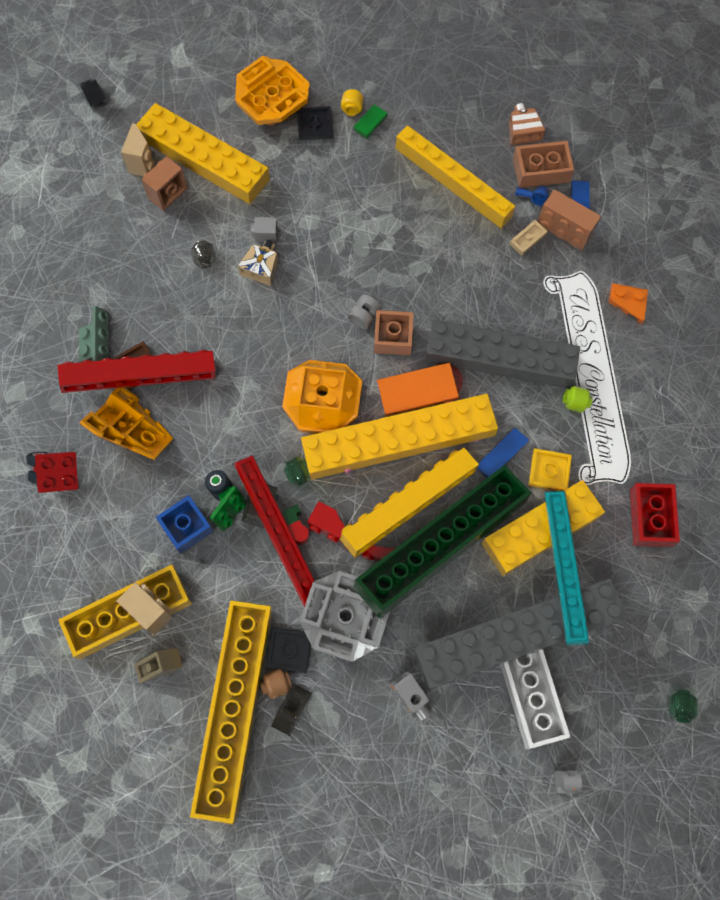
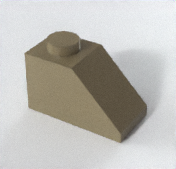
[135,647,183,684]

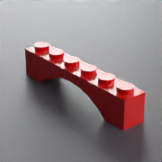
[307,501,395,562]

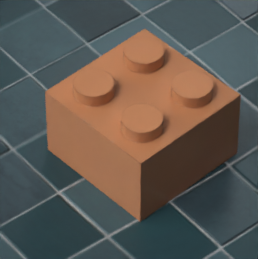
[141,156,188,211]
[374,310,413,356]

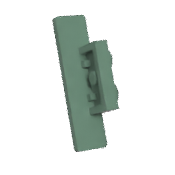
[79,306,109,362]

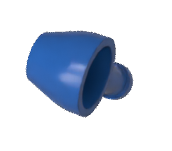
[515,185,549,206]

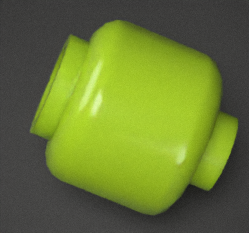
[563,386,593,413]

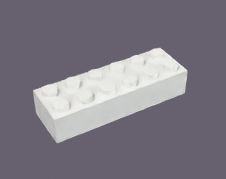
[500,650,570,749]

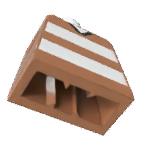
[509,103,545,145]

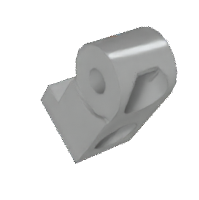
[554,771,582,793]

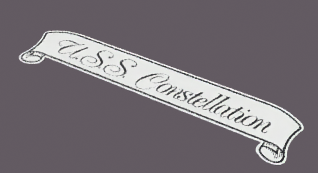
[543,271,631,485]

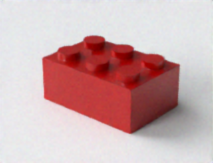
[630,483,680,547]

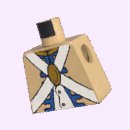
[238,241,278,286]

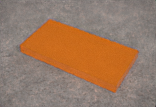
[377,363,459,416]

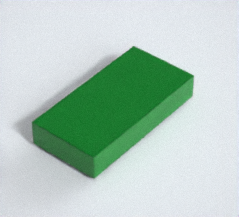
[353,104,388,139]

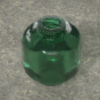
[283,456,310,486]
[669,690,698,723]

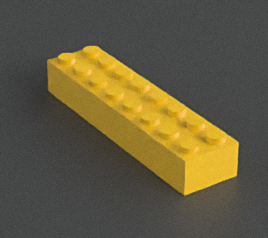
[136,103,270,204]

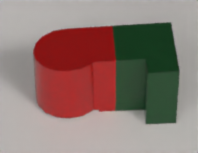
[281,504,309,545]

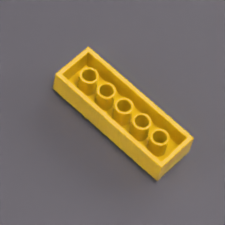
[482,480,605,577]
[58,565,192,660]

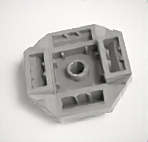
[300,571,390,663]

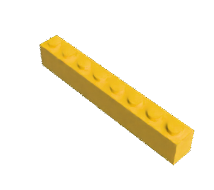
[395,125,515,228]
[340,448,479,558]

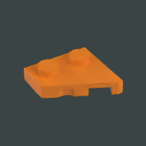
[609,283,648,324]

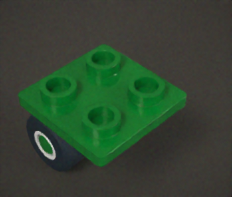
[205,470,246,532]

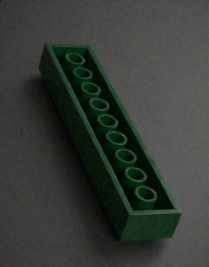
[353,465,532,619]

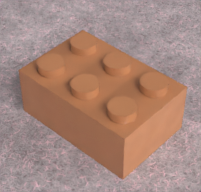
[513,141,574,188]
[538,189,601,250]

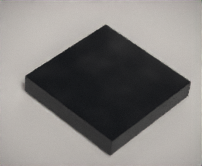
[297,106,333,140]
[266,627,311,674]

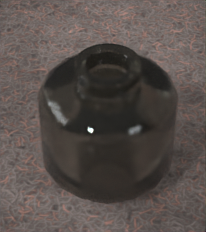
[191,240,216,269]

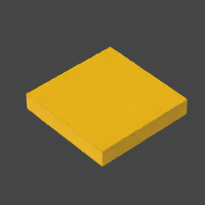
[528,448,572,491]

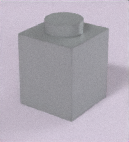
[251,217,277,242]

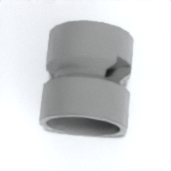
[347,294,381,329]

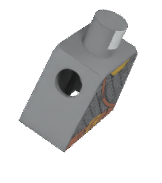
[388,671,431,720]

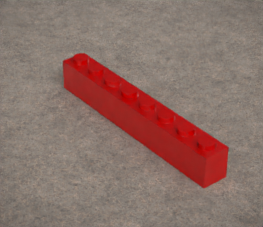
[57,350,215,393]

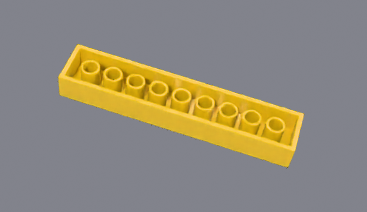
[301,393,498,480]
[190,600,273,824]

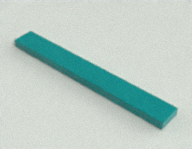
[544,491,589,645]

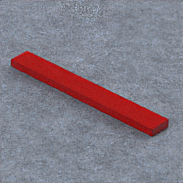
[234,455,315,607]

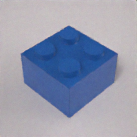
[155,495,214,554]

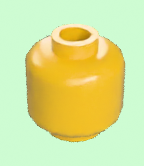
[341,89,364,116]

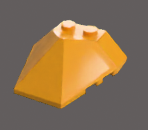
[80,387,173,460]

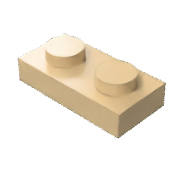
[509,220,548,256]

